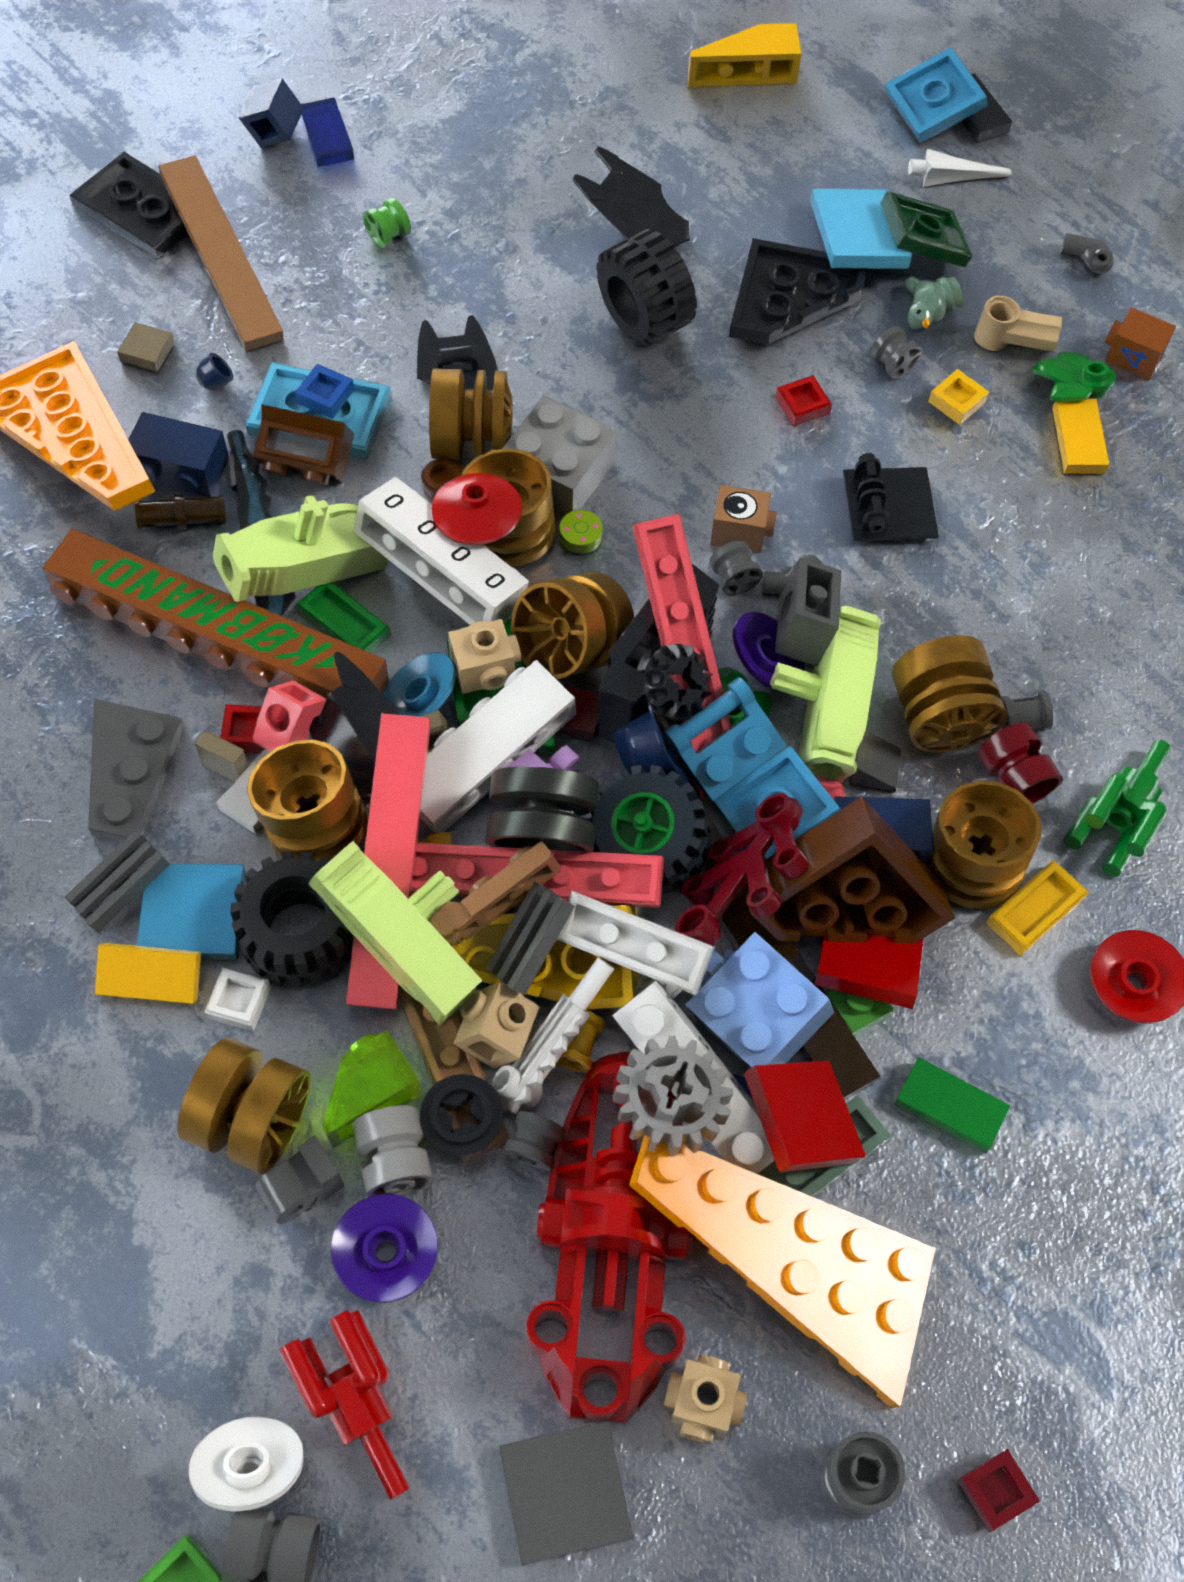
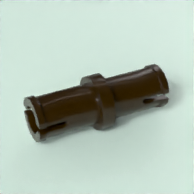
[135,494,226,530]

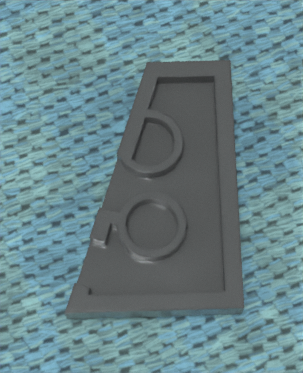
[88,699,185,843]

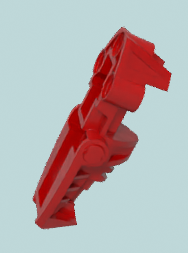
[526,1052,693,1424]

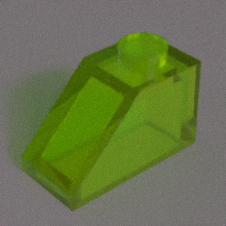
[322,1030,422,1148]

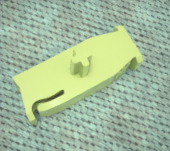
[213,495,388,602]
[770,606,881,784]
[308,841,482,1026]

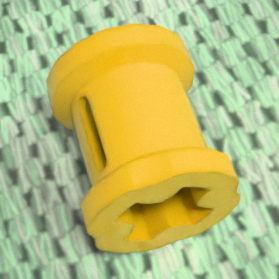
[555,1010,605,1073]

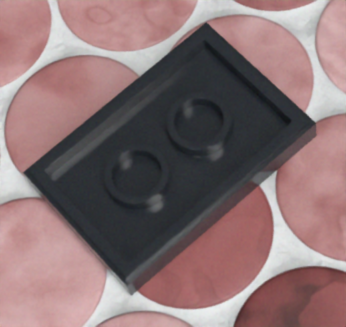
[69,152,188,259]

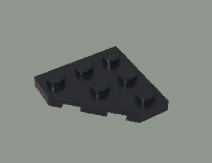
[729,238,867,344]

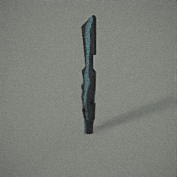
[227,430,296,616]

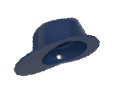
[613,699,699,798]

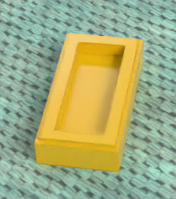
[1052,399,1109,474]
[986,860,1089,957]
[95,942,201,1004]

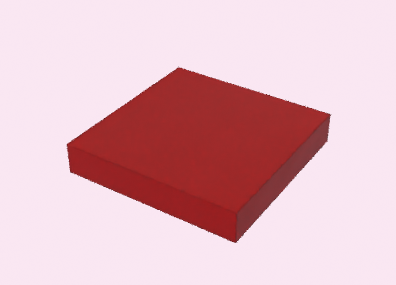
[814,935,924,1009]
[743,1060,866,1173]

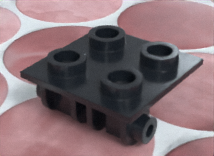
[843,453,939,541]

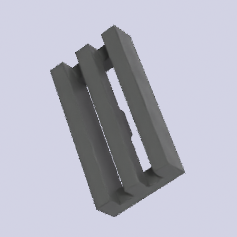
[64,830,170,933]
[485,881,575,995]

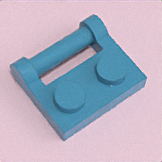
[663,677,787,801]

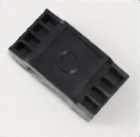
[596,564,719,742]

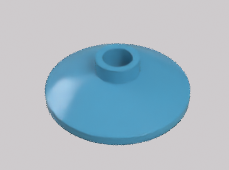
[382,652,457,717]

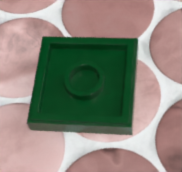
[880,191,972,268]

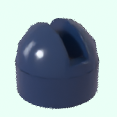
[196,353,234,390]

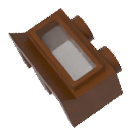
[252,404,355,486]

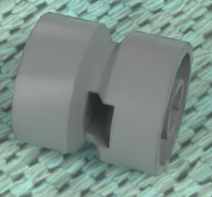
[352,1105,433,1198]

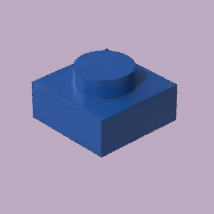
[295,364,354,419]

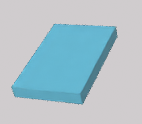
[810,189,912,269]
[245,362,391,459]

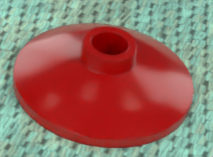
[431,473,522,545]
[1090,930,1184,1024]

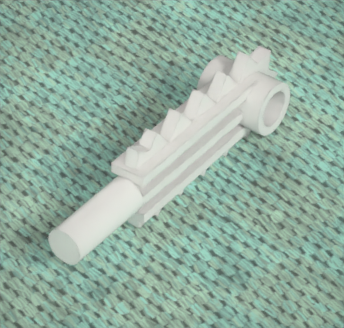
[492,957,615,1114]

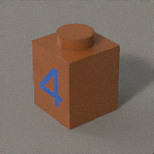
[1105,307,1176,381]

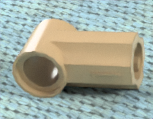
[974,295,1062,352]

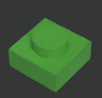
[825,989,894,1037]

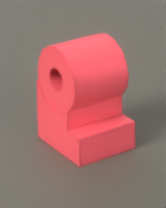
[253,680,327,752]

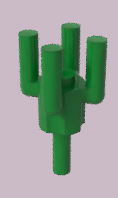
[1063,739,1171,877]

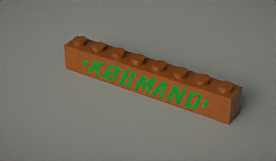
[42,528,389,697]

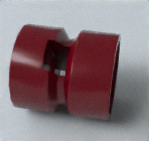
[977,722,1063,805]

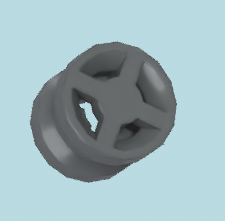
[870,326,922,379]
[709,541,763,596]
[503,1111,566,1171]

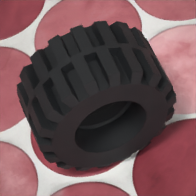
[596,229,697,347]
[230,851,354,988]

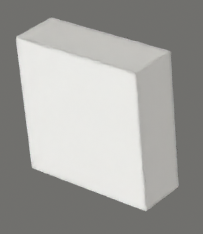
[204,968,271,1032]

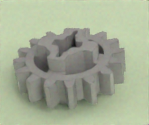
[613,1035,733,1156]

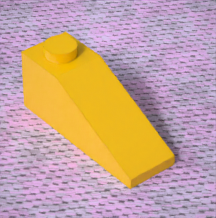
[687,23,802,87]

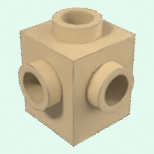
[448,619,521,694]
[453,981,540,1069]
[663,1355,747,1444]

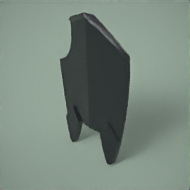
[572,146,690,247]
[417,315,498,390]
[297,652,400,800]

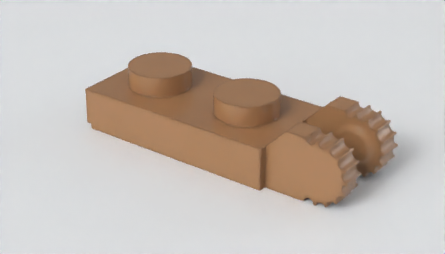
[429,840,561,947]

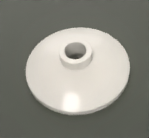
[188,1416,304,1512]

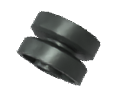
[485,766,599,852]

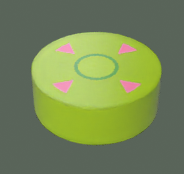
[559,510,603,554]

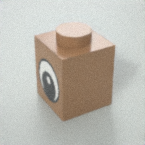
[710,485,777,553]

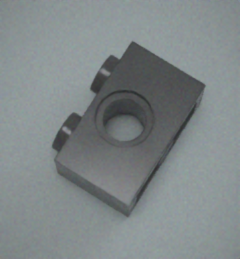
[775,557,841,666]

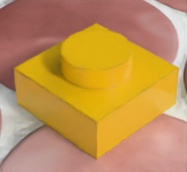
[928,369,989,425]

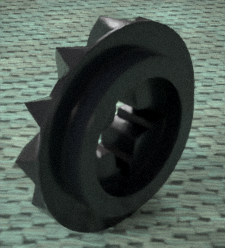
[644,644,713,720]
[420,1074,503,1158]

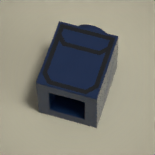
[239,78,304,148]

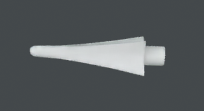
[908,148,1011,187]

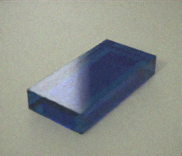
[300,97,354,167]

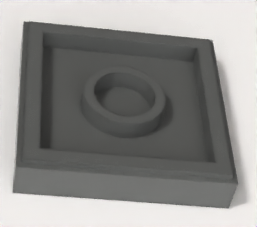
[499,1421,633,1566]

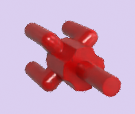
[279,1310,410,1500]

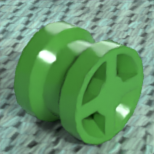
[363,197,411,248]

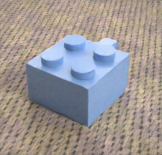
[685,932,834,1069]

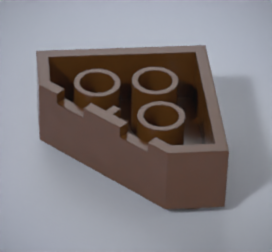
[743,796,955,944]

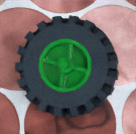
[586,765,711,893]

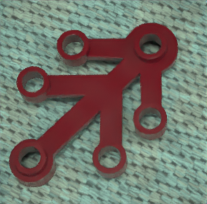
[675,793,808,946]

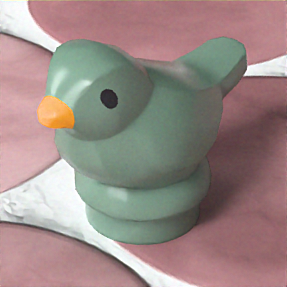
[905,276,963,329]

